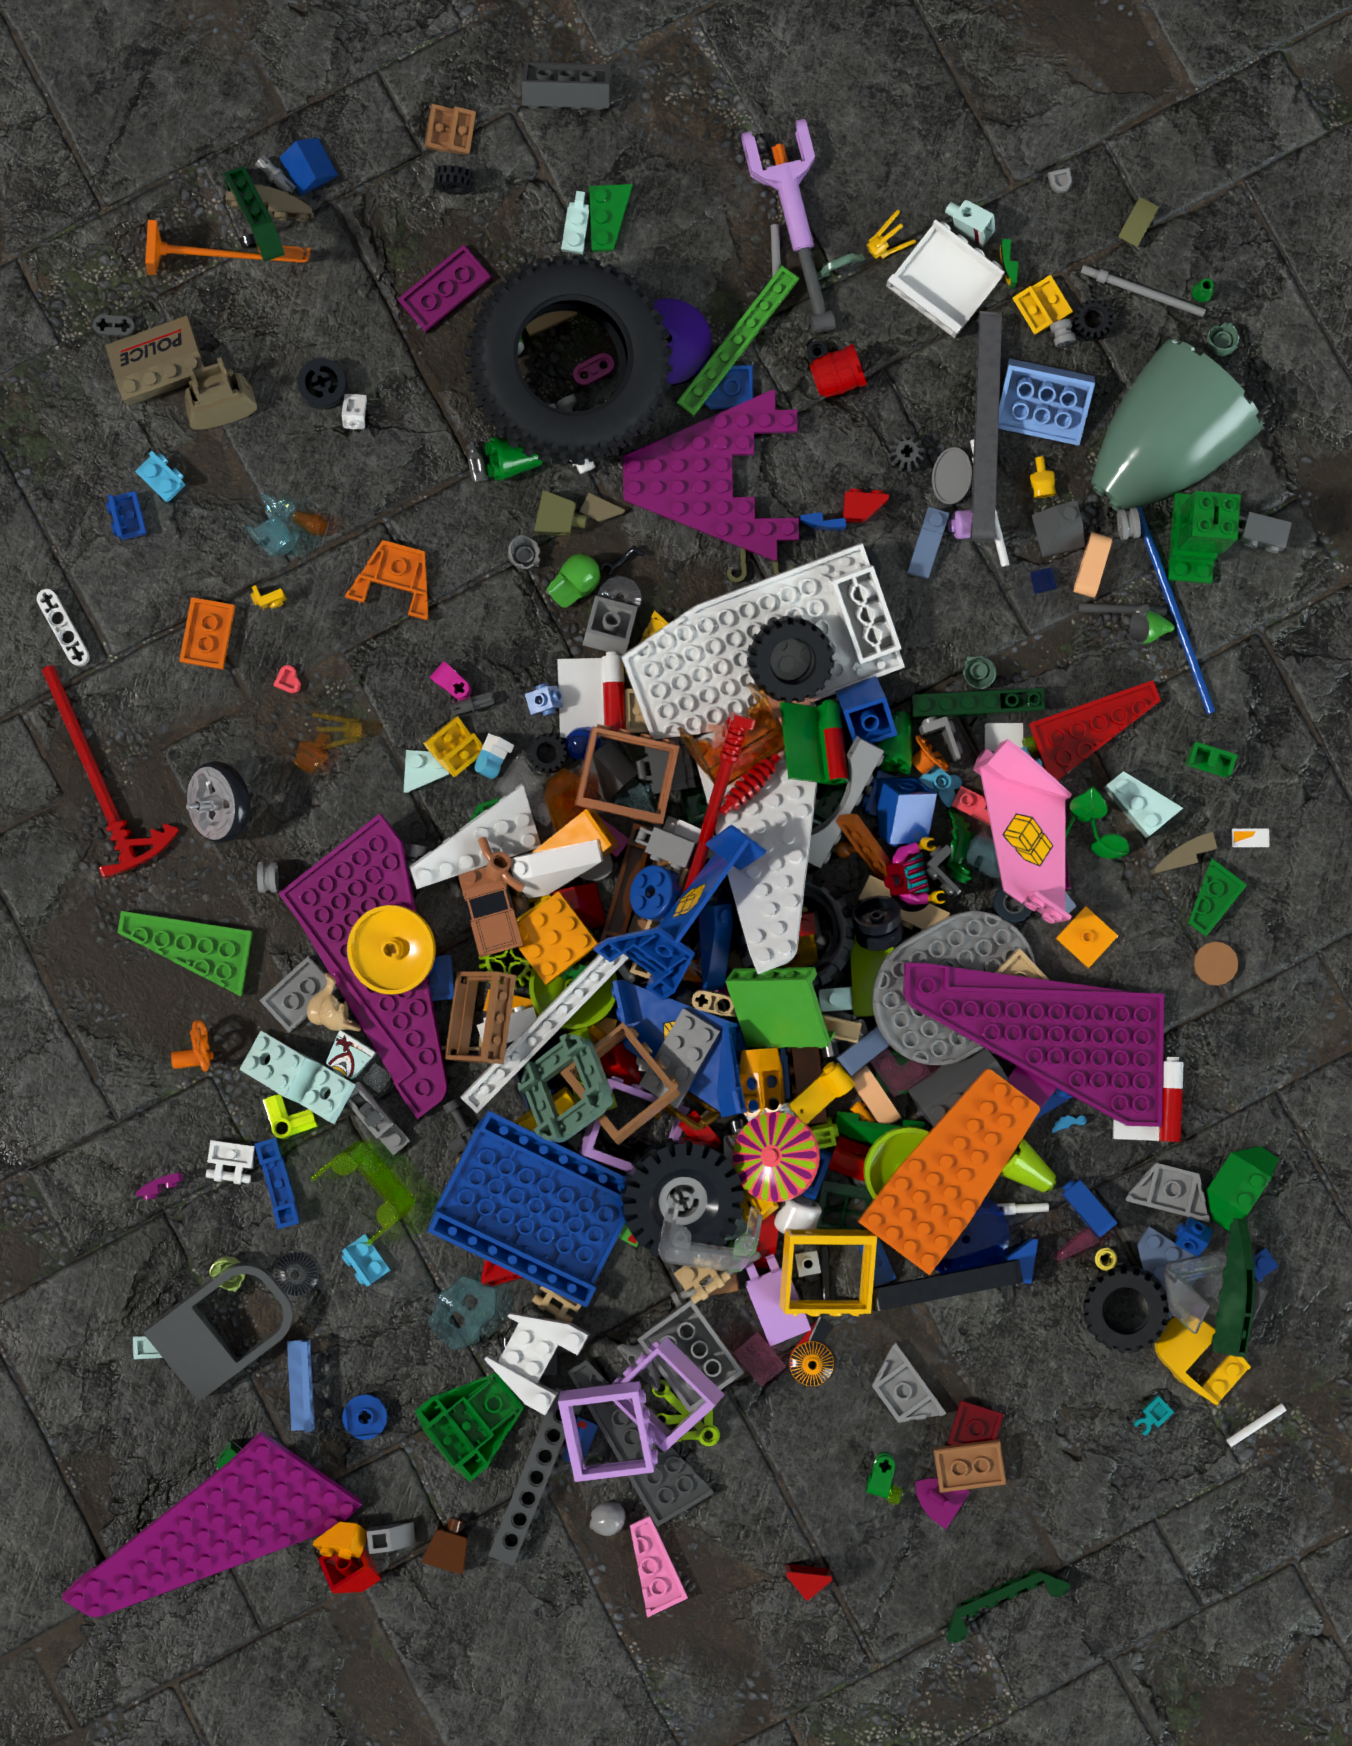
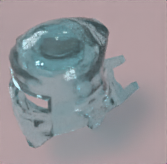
[245,493,300,557]
[965,831,1000,878]

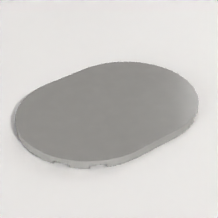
[872,911,1036,1065]

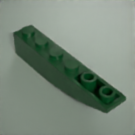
[909,688,1045,720]
[1211,1218,1255,1357]

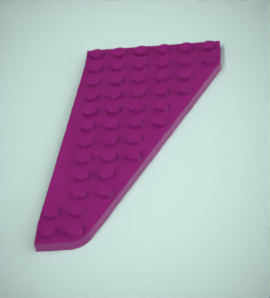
[62,1431,362,1617]

